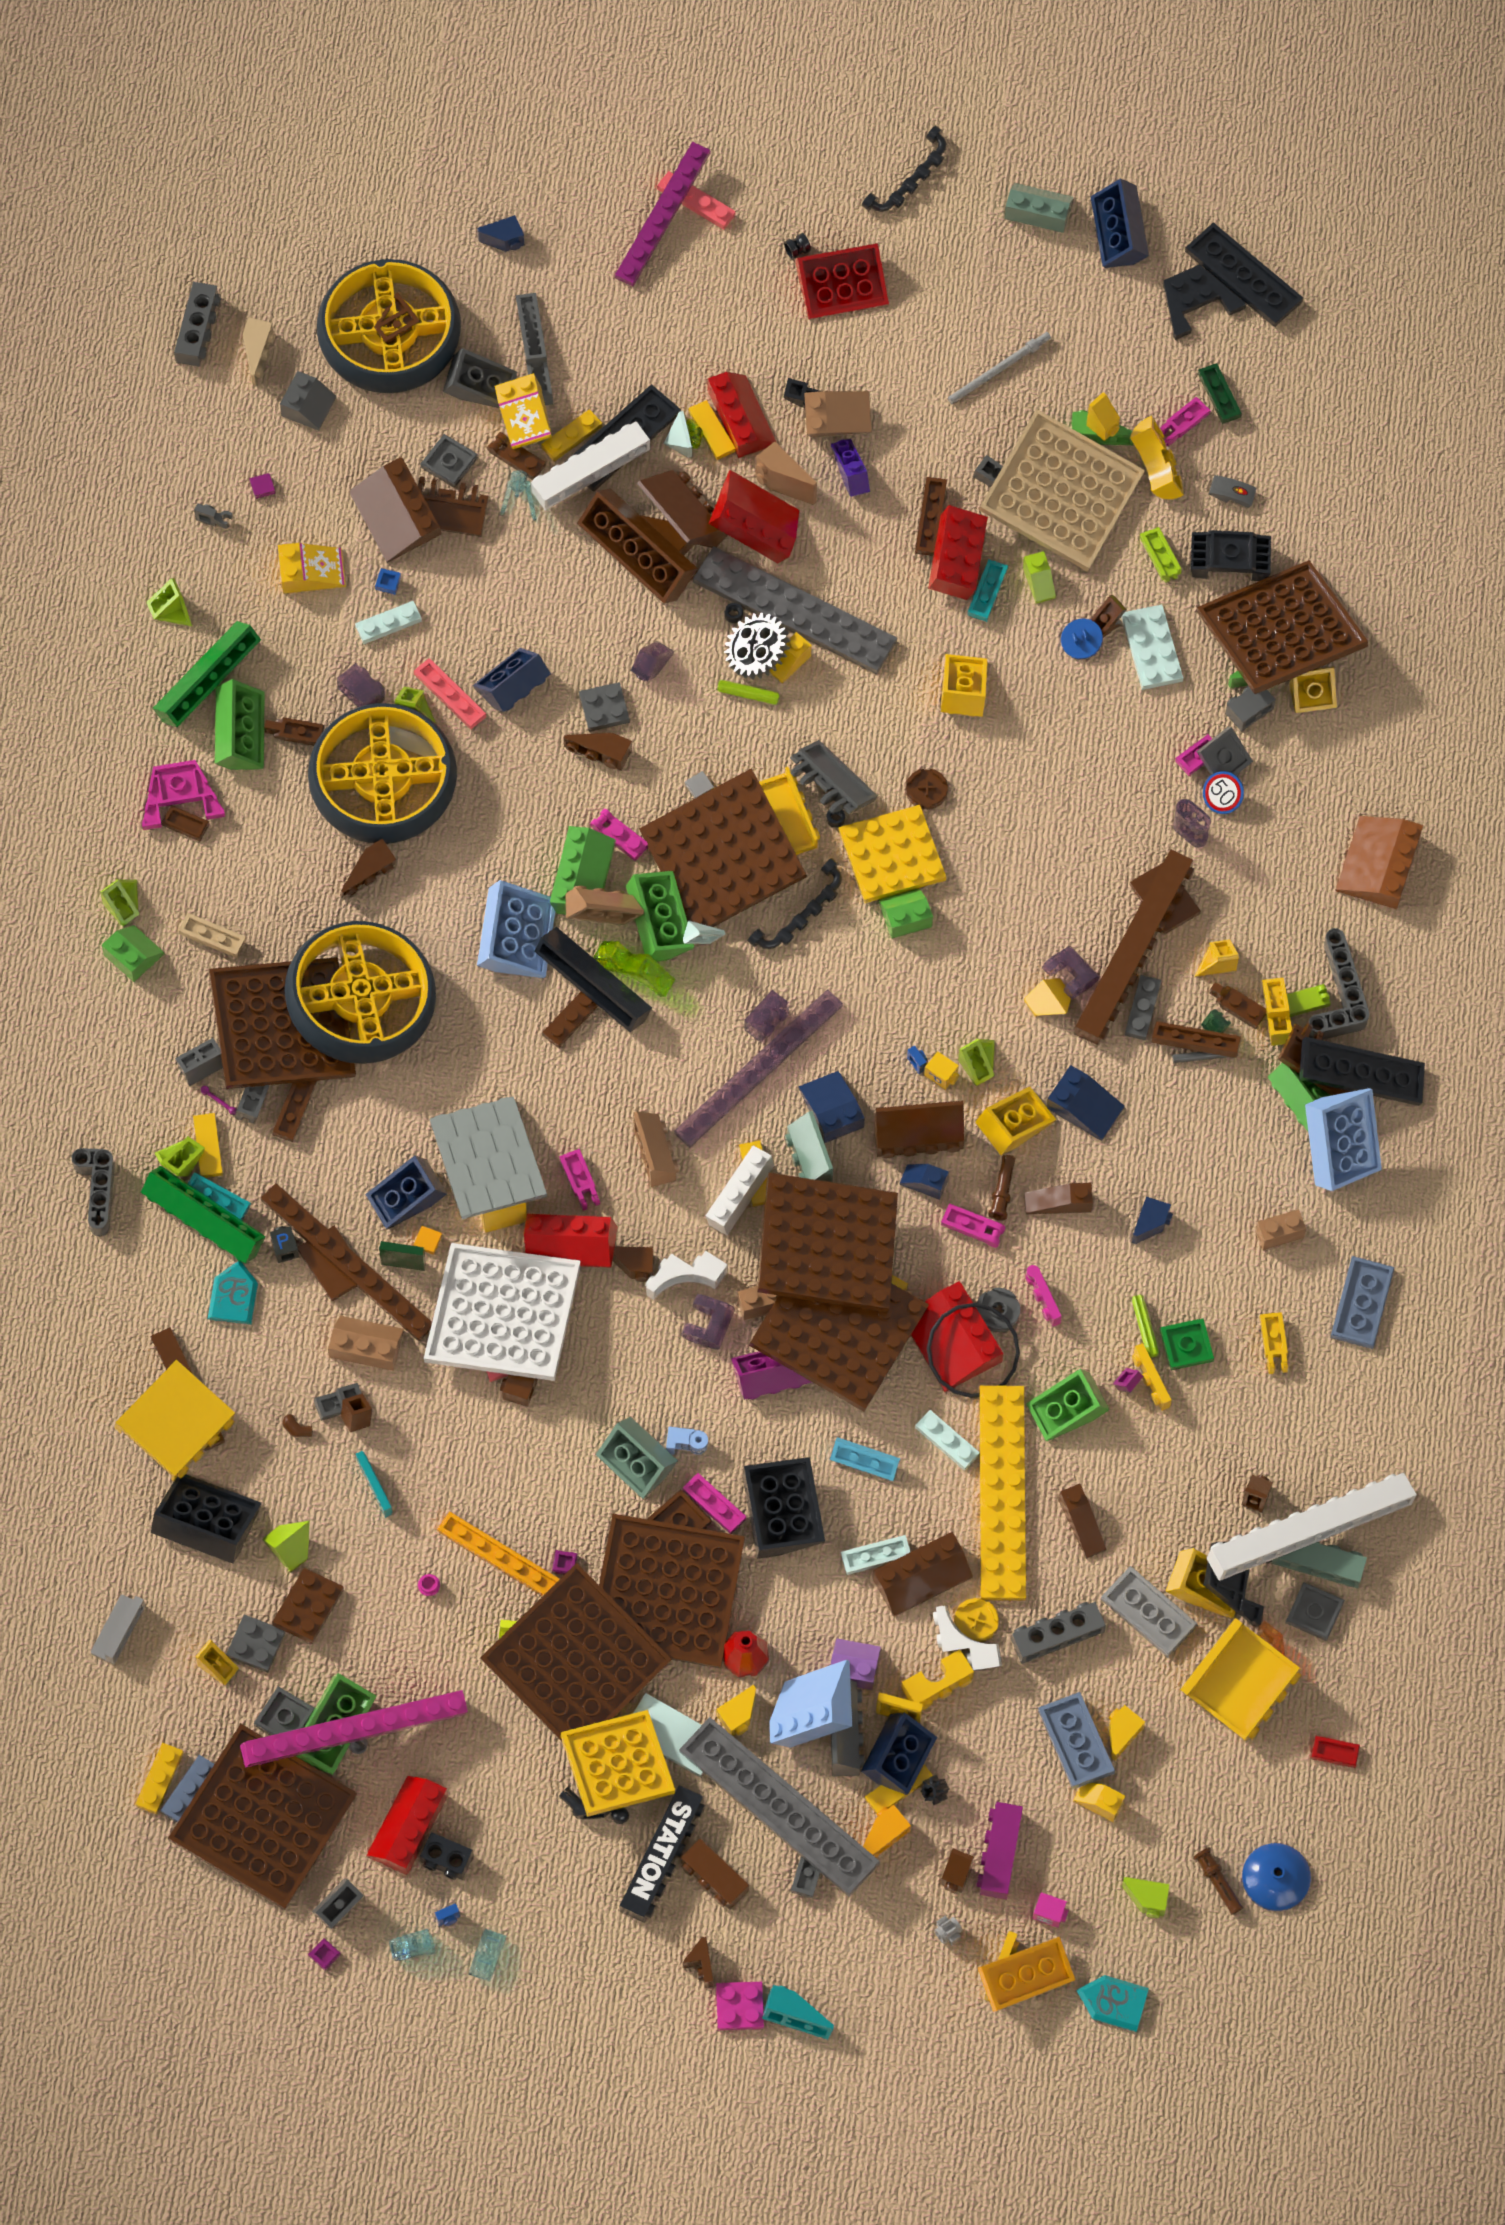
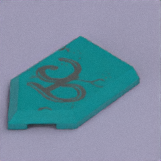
[208,1261,258,1325]
[1076,1975,1149,2032]

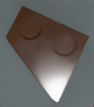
[374,292,420,344]

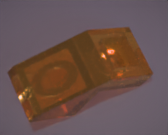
[1257,1620,1285,1656]

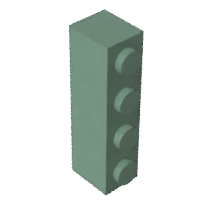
[1271,1542,1367,1589]

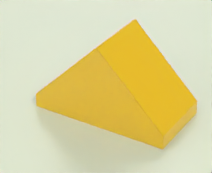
[196,1639,239,1685]

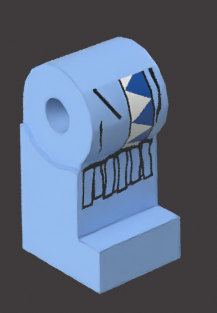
[666,1427,708,1455]

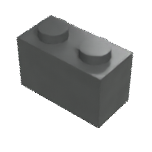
[1225,686,1276,732]
[312,1878,364,1929]

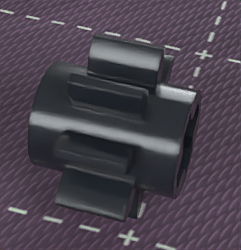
[920,1775,950,1805]

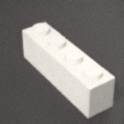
[706,1146,774,1235]

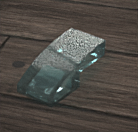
[468,1929,507,1982]

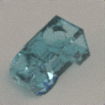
[389,1929,436,1961]

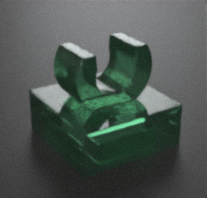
[1201,1009,1231,1033]

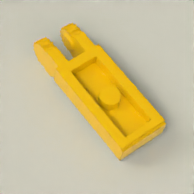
[1259,1312,1288,1374]

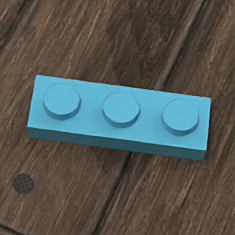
[830,1437,901,1481]

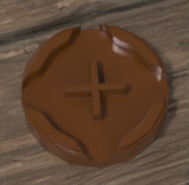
[906,769,948,810]

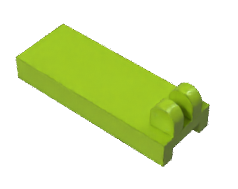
[1140,527,1182,583]
[1287,984,1331,1017]

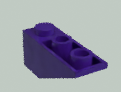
[831,438,870,497]

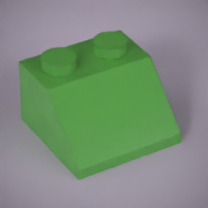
[878,888,933,939]
[101,925,165,982]

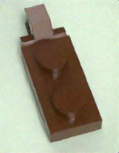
[264,717,325,746]
[1209,982,1267,1029]

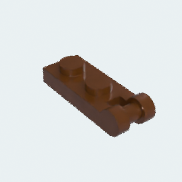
[487,432,546,480]

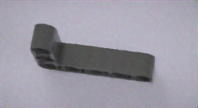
[1308,928,1370,1040]

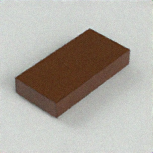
[161,805,210,842]

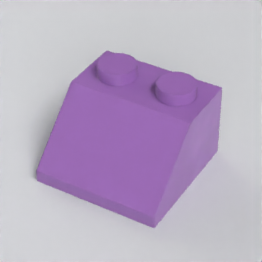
[831,1638,881,1691]

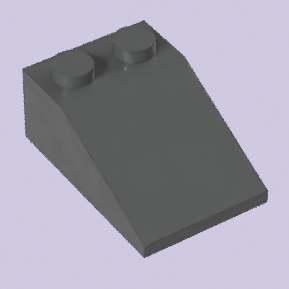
[443,348,518,408]

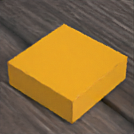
[413,1226,442,1255]

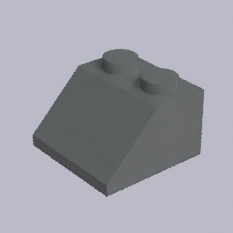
[280,371,336,431]

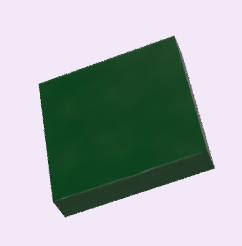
[379,1241,426,1271]

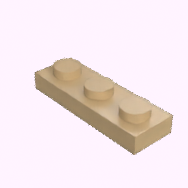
[178,913,246,958]

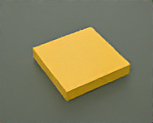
[876,1692,923,1723]

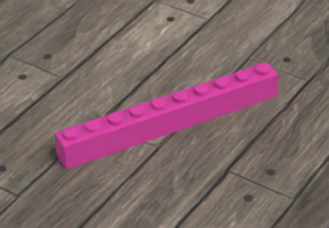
[240,1690,468,1768]

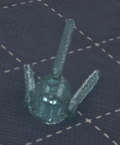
[500,471,537,521]

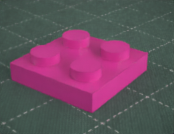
[716,1981,764,2031]

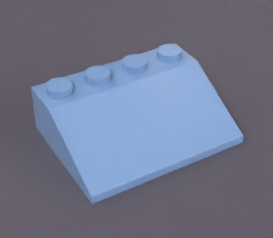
[477,880,555,978]
[1305,1088,1382,1191]
[770,1660,852,1748]

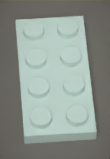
[1121,605,1183,690]

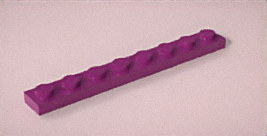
[615,142,711,286]

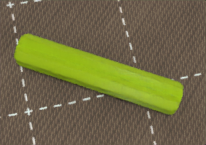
[717,680,779,705]
[1132,1295,1159,1358]

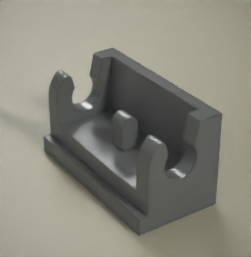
[175,1038,223,1086]
[235,1085,270,1123]

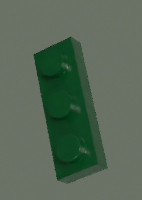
[1197,363,1242,424]

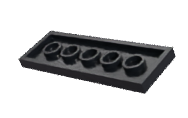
[1185,222,1303,327]
[564,384,681,492]
[1299,1037,1425,1106]

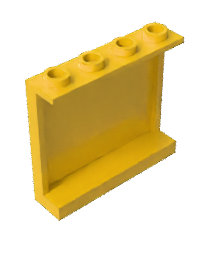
[759,767,820,855]
[114,1360,235,1481]
[1180,1618,1302,1741]

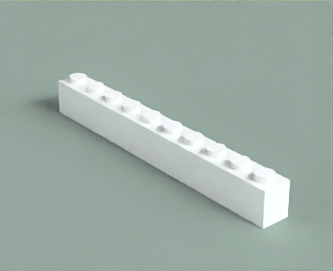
[1207,1473,1417,1581]

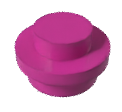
[418,1574,440,1596]

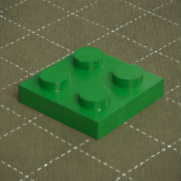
[1160,1318,1214,1371]

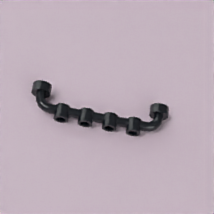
[862,125,947,212]
[747,858,842,949]

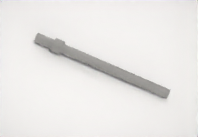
[948,332,1051,404]

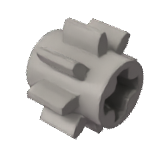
[934,1916,963,1945]

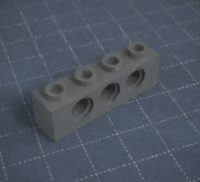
[174,282,221,367]
[1011,1602,1106,1664]

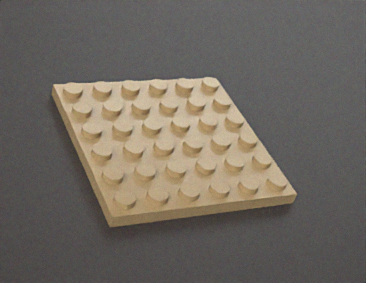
[978,409,1145,572]

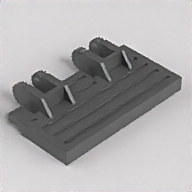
[790,740,878,814]

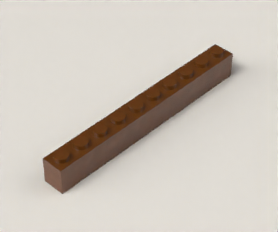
[1075,849,1195,1045]

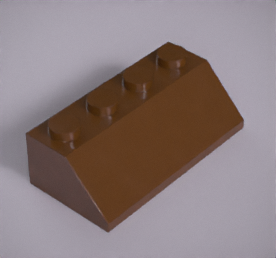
[873,1531,973,1617]

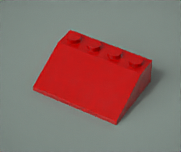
[795,243,889,319]
[708,470,800,564]
[911,1281,1003,1392]

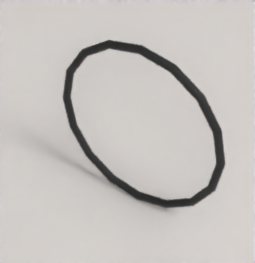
[927,1303,1020,1398]

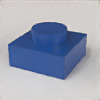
[375,568,401,595]
[907,1045,928,1074]
[435,1903,460,1926]

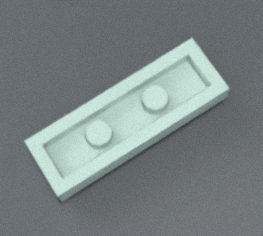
[355,601,422,644]
[915,1410,980,1471]
[841,1535,910,1575]

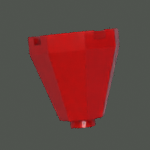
[723,1630,769,1678]

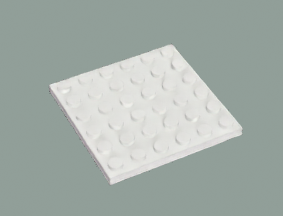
[424,1243,581,1381]

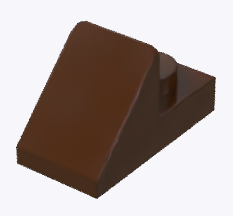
[1090,595,1127,638]
[682,1937,713,1988]

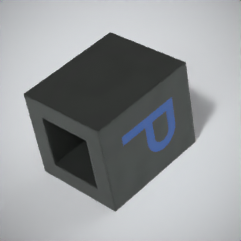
[270,1226,299,1263]

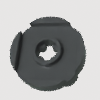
[976,1288,1021,1332]

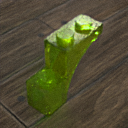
[593,941,676,997]

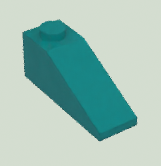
[762,1985,834,2040]

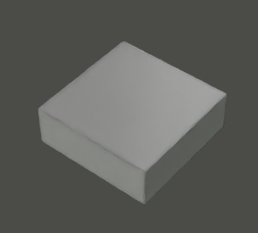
[685,771,714,798]

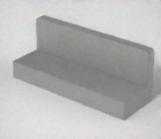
[91,1595,145,1665]

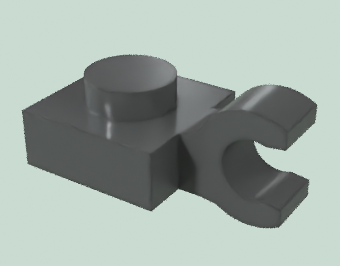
[194,503,233,529]

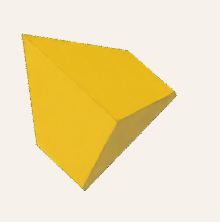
[1195,939,1239,977]
[1024,978,1072,1017]

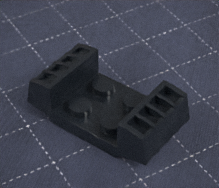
[1191,530,1271,581]

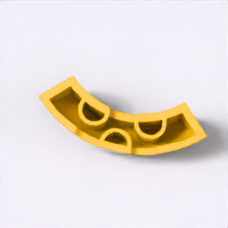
[1130,415,1184,500]

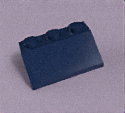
[472,648,551,712]
[861,1712,937,1795]

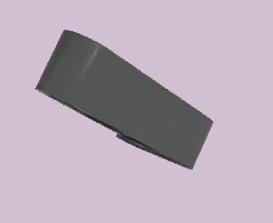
[71,1148,115,1236]

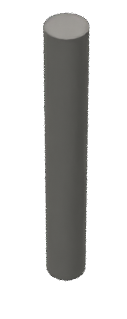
[1172,1052,1238,1063]

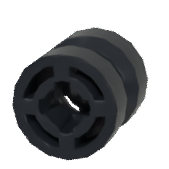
[784,233,811,260]

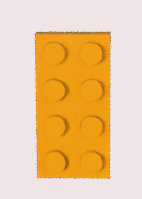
[978,1937,1075,2012]

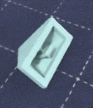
[663,411,692,458]
[683,921,725,944]

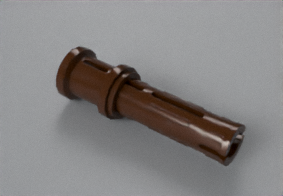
[988,1155,1016,1221]
[1193,1847,1244,1915]

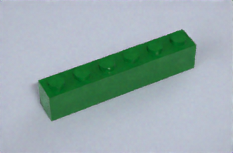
[152,621,261,727]
[140,1166,266,1264]

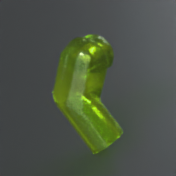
[686,419,703,449]

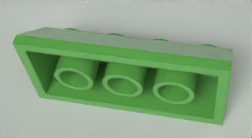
[215,679,265,770]
[550,826,616,915]
[626,871,694,962]
[1268,1063,1331,1133]
[296,1673,377,1775]

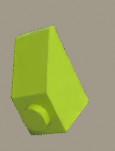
[1023,551,1056,604]
[1122,1877,1170,1918]

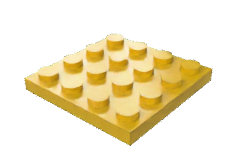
[839,805,946,903]
[561,1710,675,1817]

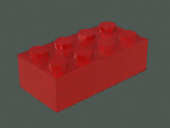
[928,505,988,600]

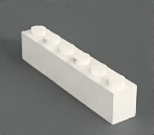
[531,422,650,510]

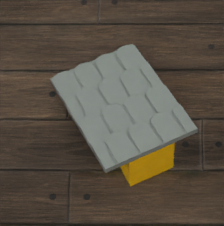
[430,1096,547,1233]

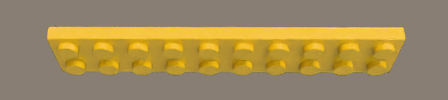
[979,1385,1026,1601]

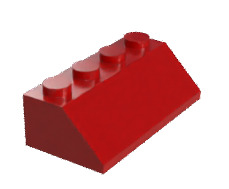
[707,372,777,458]
[524,1214,618,1268]
[366,1776,448,1875]

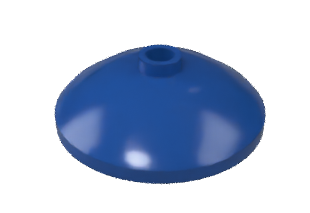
[1242,1843,1311,1911]

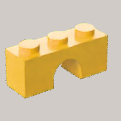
[901,1649,974,1710]

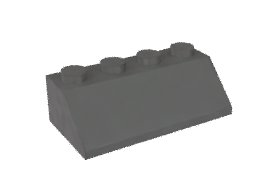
[831,1680,864,1776]

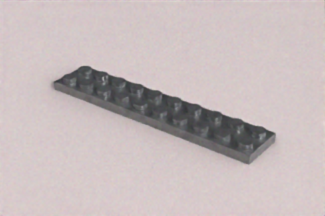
[693,546,897,674]
[679,1717,880,1897]

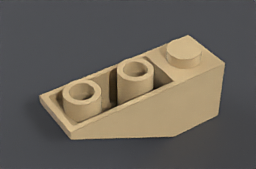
[243,317,276,385]

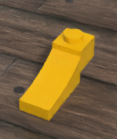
[1262,978,1292,1046]

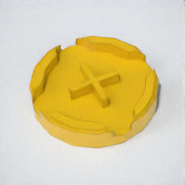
[954,1598,999,1643]

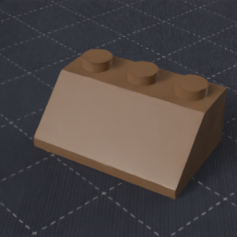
[566,886,644,925]
[633,1111,679,1187]
[328,1316,404,1371]

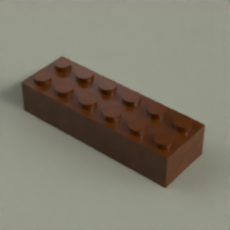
[577,488,698,604]

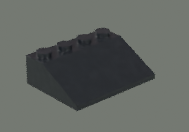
[742,1457,825,1559]
[151,1474,262,1564]

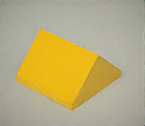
[1289,666,1337,713]

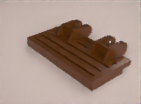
[418,476,489,537]
[1278,1023,1352,1096]

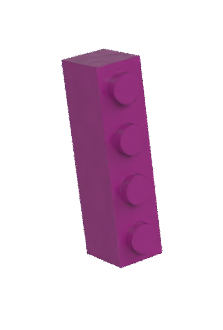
[977,1802,1023,1900]

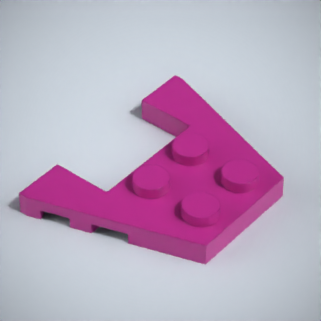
[142,760,225,830]

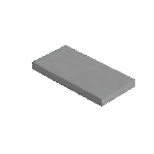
[1100,1566,1198,1658]

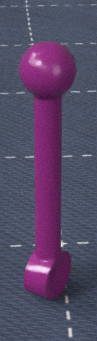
[201,1086,237,1115]

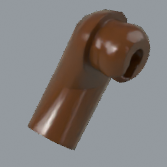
[282,1414,313,1437]

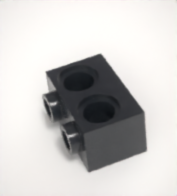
[420,1832,474,1880]

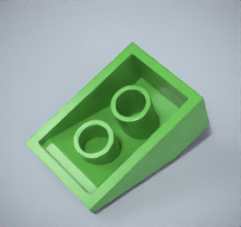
[1026,1369,1110,1442]

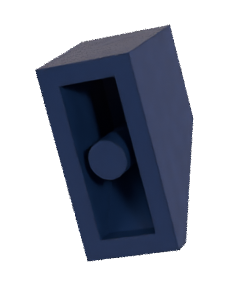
[477,215,525,252]
[899,1164,949,1200]
[1131,1196,1173,1244]

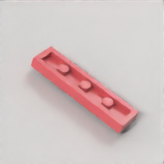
[657,171,736,230]
[414,658,486,730]

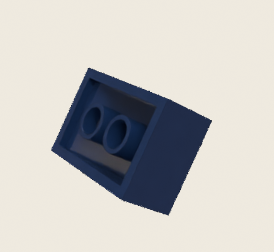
[1047,1065,1125,1141]
[798,1071,865,1143]
[365,1155,447,1229]

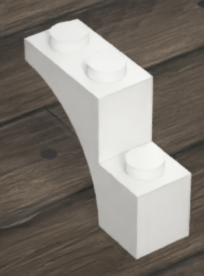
[645,1251,728,1300]
[933,1606,1002,1670]

